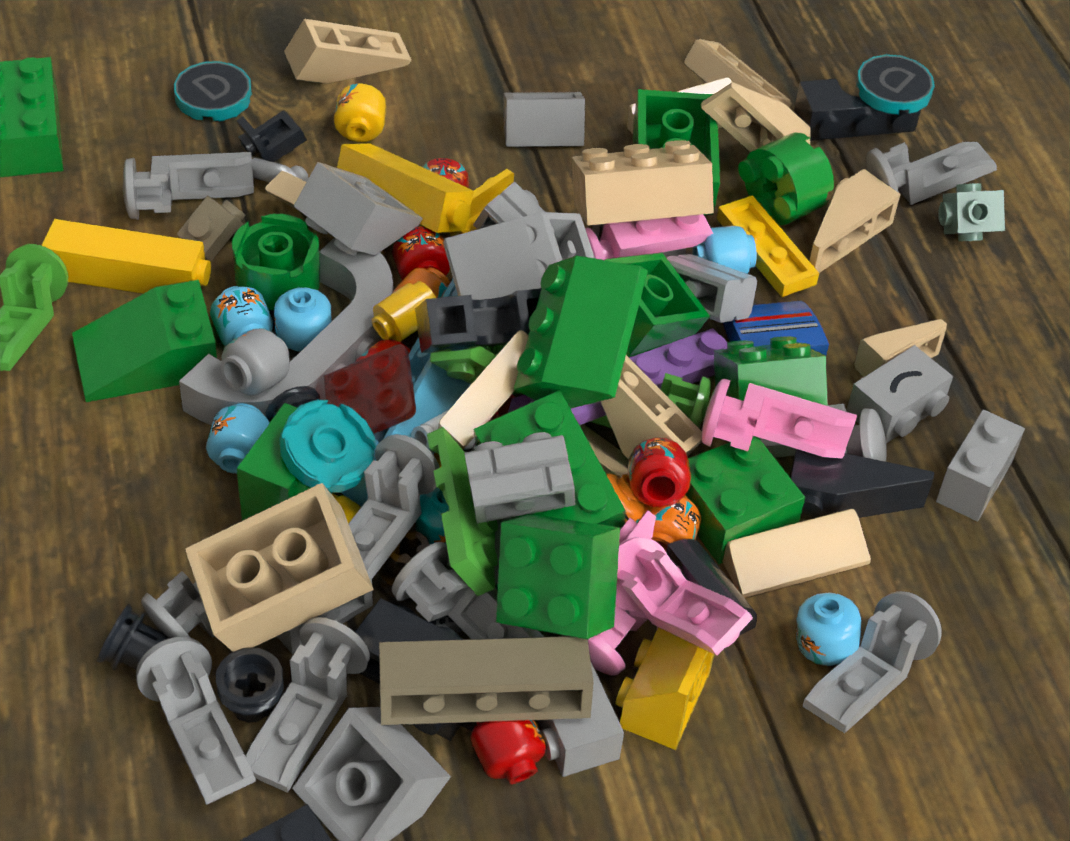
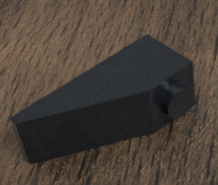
[790,449,934,520]

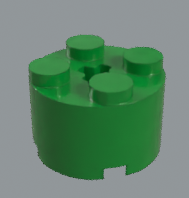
[738,132,834,225]
[232,214,321,310]

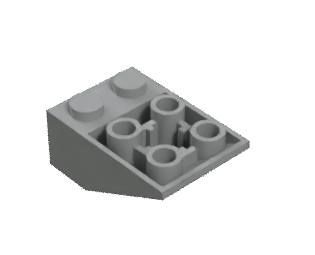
[443,212,595,300]

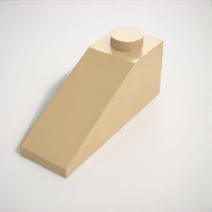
[284,19,411,83]
[701,82,810,152]
[809,169,901,273]
[601,355,702,459]

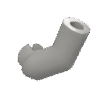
[252,158,309,183]

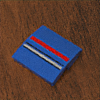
[723,301,829,356]

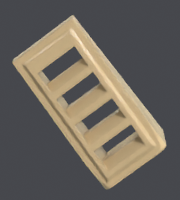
[854,319,947,377]

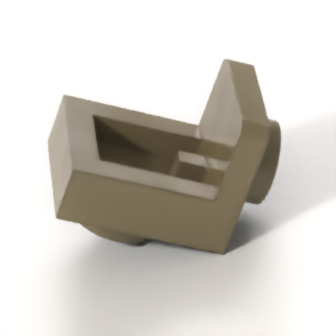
[177,195,246,261]

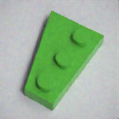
[427,427,498,596]

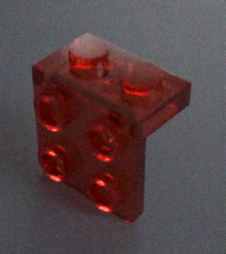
[324,344,416,434]

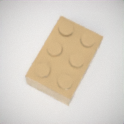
[571,140,714,226]
[185,483,374,652]

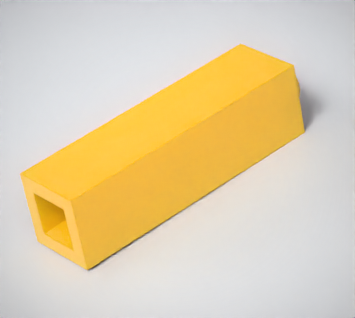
[337,143,474,233]
[42,219,211,294]

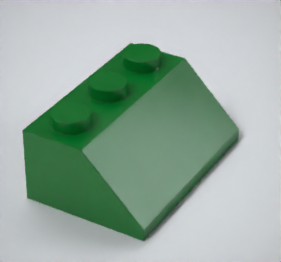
[514,255,648,409]

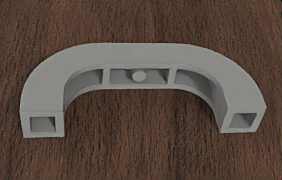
[179,238,393,425]

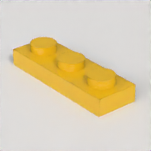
[717,195,819,297]

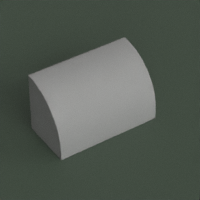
[503,92,585,147]

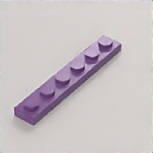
[508,328,728,425]

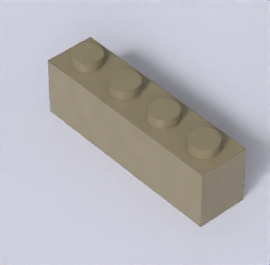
[379,637,594,725]

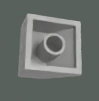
[294,162,423,256]
[292,707,451,841]

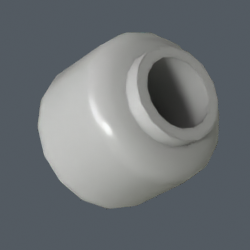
[221,328,290,395]

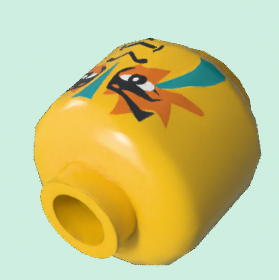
[334,84,387,142]

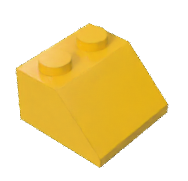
[616,627,714,750]

